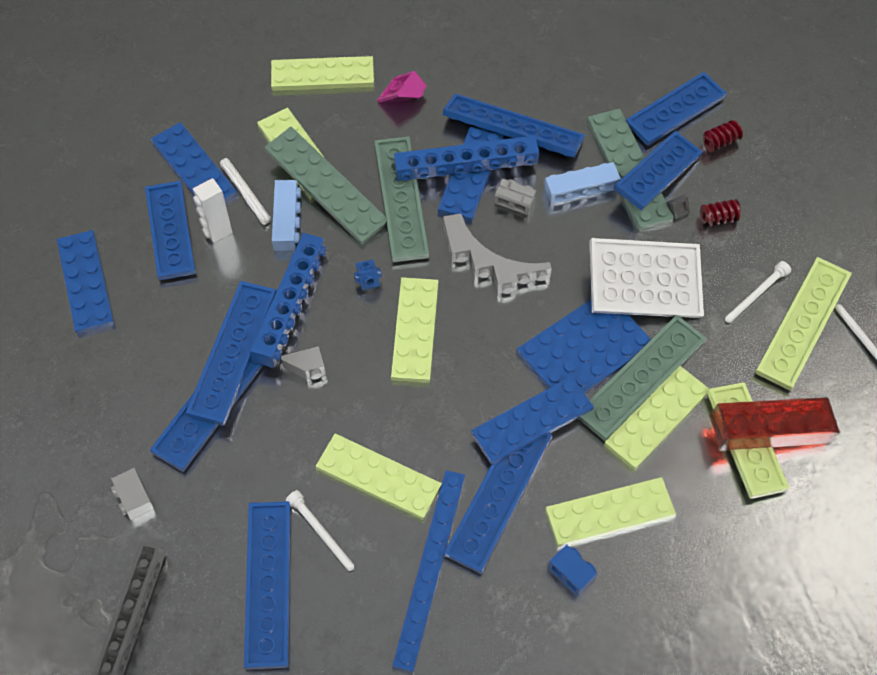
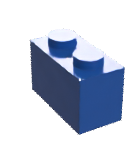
[548,544,598,596]

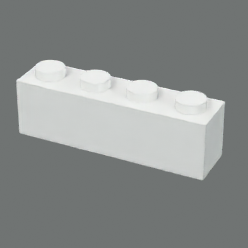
[193,178,233,243]

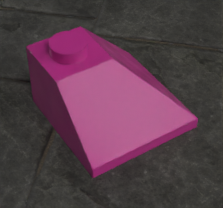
[377,71,427,103]

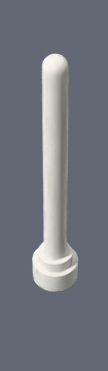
[725,261,791,323]
[835,304,877,360]
[286,490,354,571]

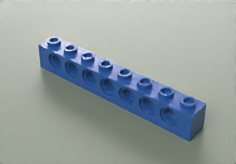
[394,136,539,181]
[250,233,327,368]

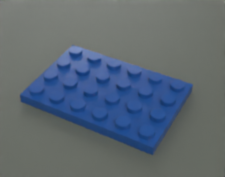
[516,299,651,393]

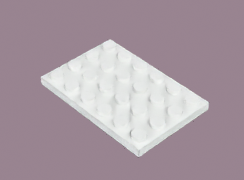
[589,238,704,318]

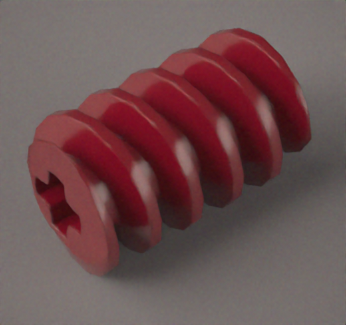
[703,120,743,153]
[700,199,741,227]

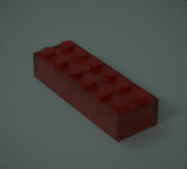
[710,397,840,451]

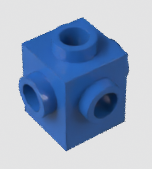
[354,259,382,290]

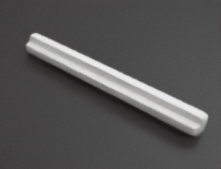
[220,158,271,225]

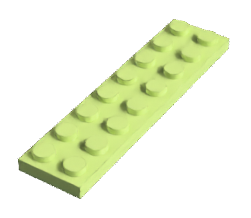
[755,257,852,391]

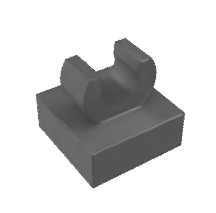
[667,194,690,219]

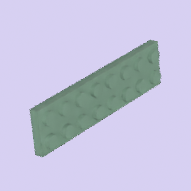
[587,109,674,231]
[264,126,387,245]
[374,136,429,262]
[578,315,707,441]

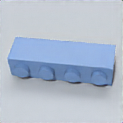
[544,162,621,205]
[272,180,301,251]

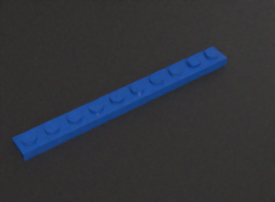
[392,470,465,673]

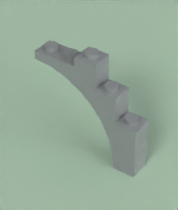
[443,214,552,294]

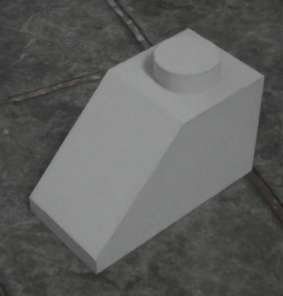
[281,346,326,380]

